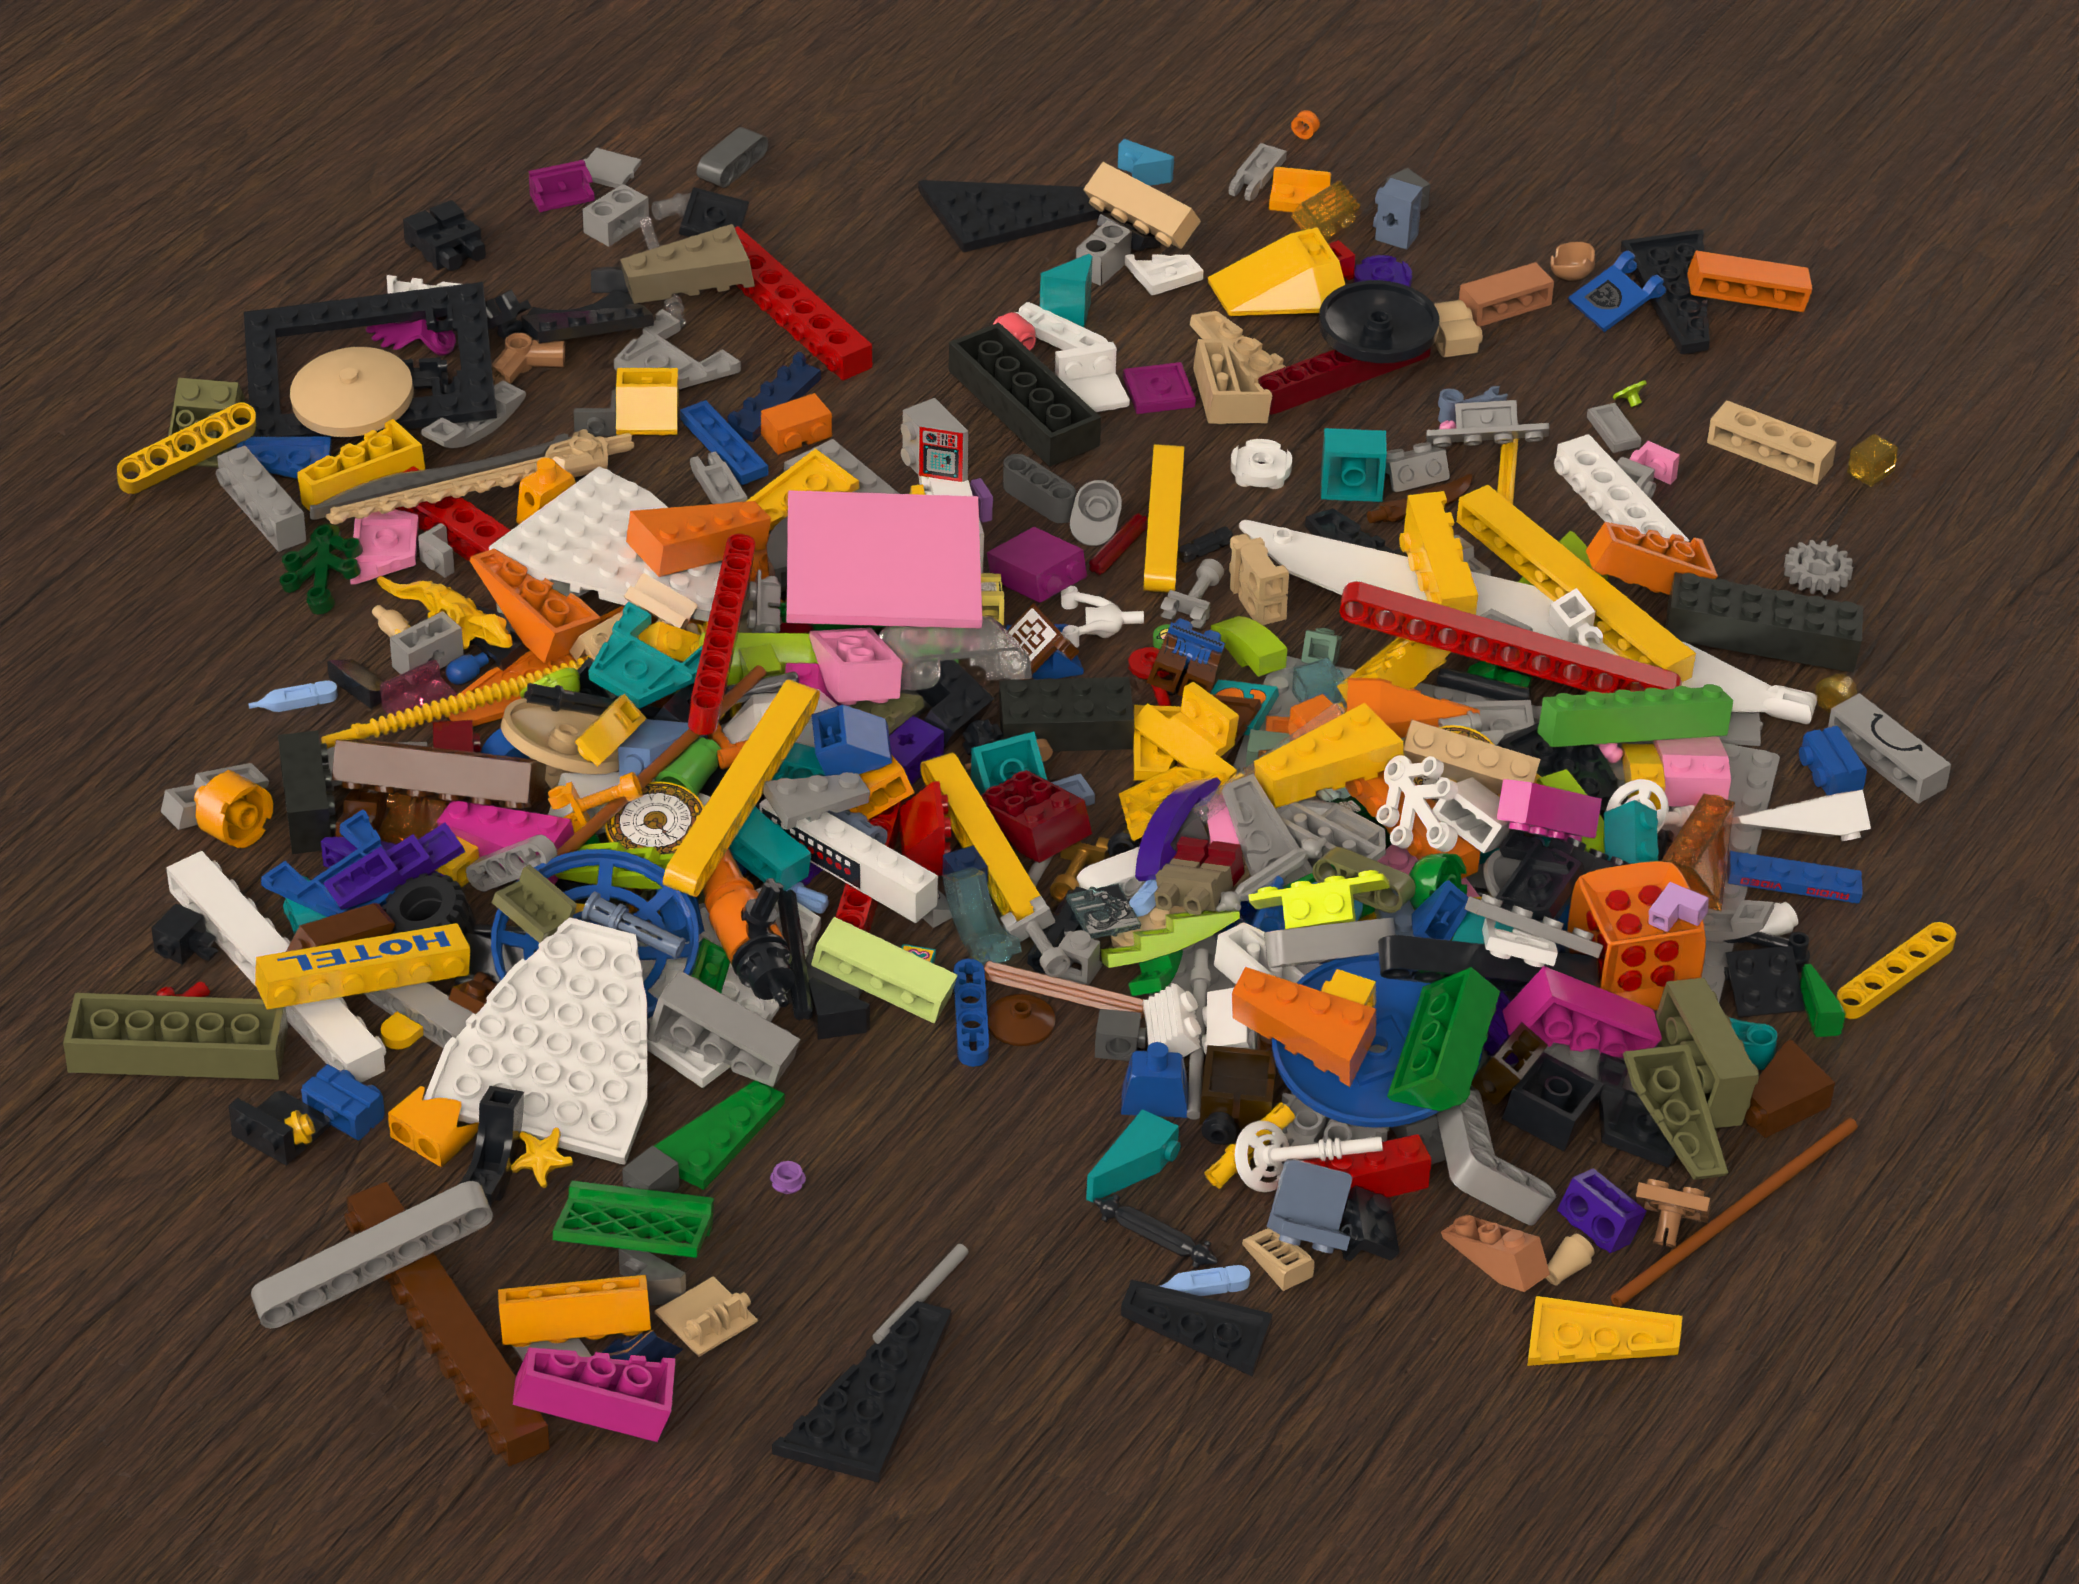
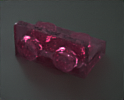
[380,660,457,728]

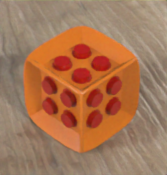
[1567,861,1706,1011]

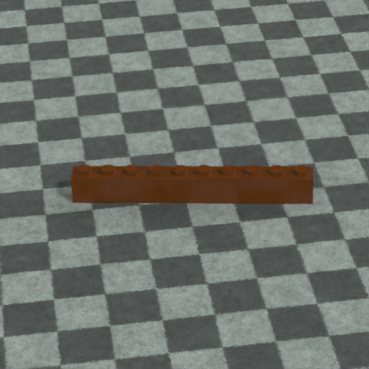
[344,1181,550,1467]

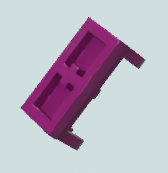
[529,160,595,212]

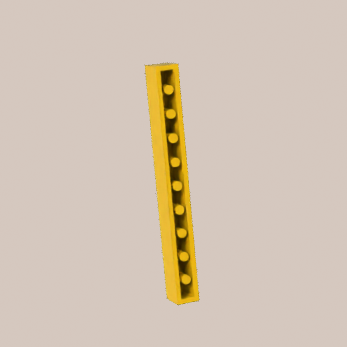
[1456,485,1696,682]

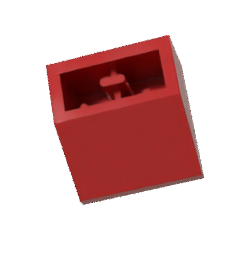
[899,781,951,876]

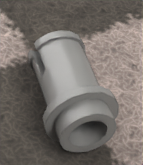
[1438,711,1482,732]

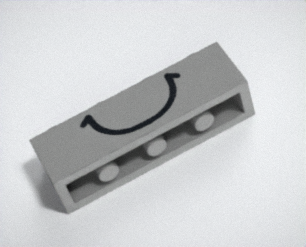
[1828,693,1951,804]

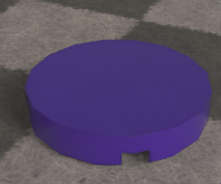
[1354,255,1412,287]

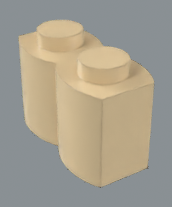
[1434,300,1483,357]

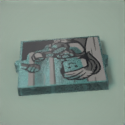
[1066,883,1141,939]

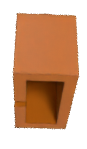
[761,393,832,455]

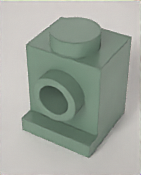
[1301,628,1342,668]

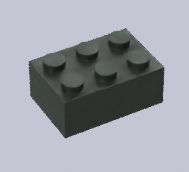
[278,730,336,854]

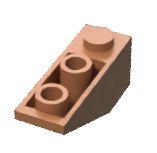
[1441,1215,1550,1292]

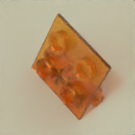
[378,792,449,845]

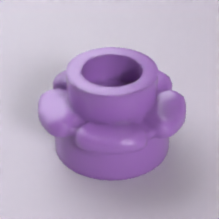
[770,1161,806,1194]

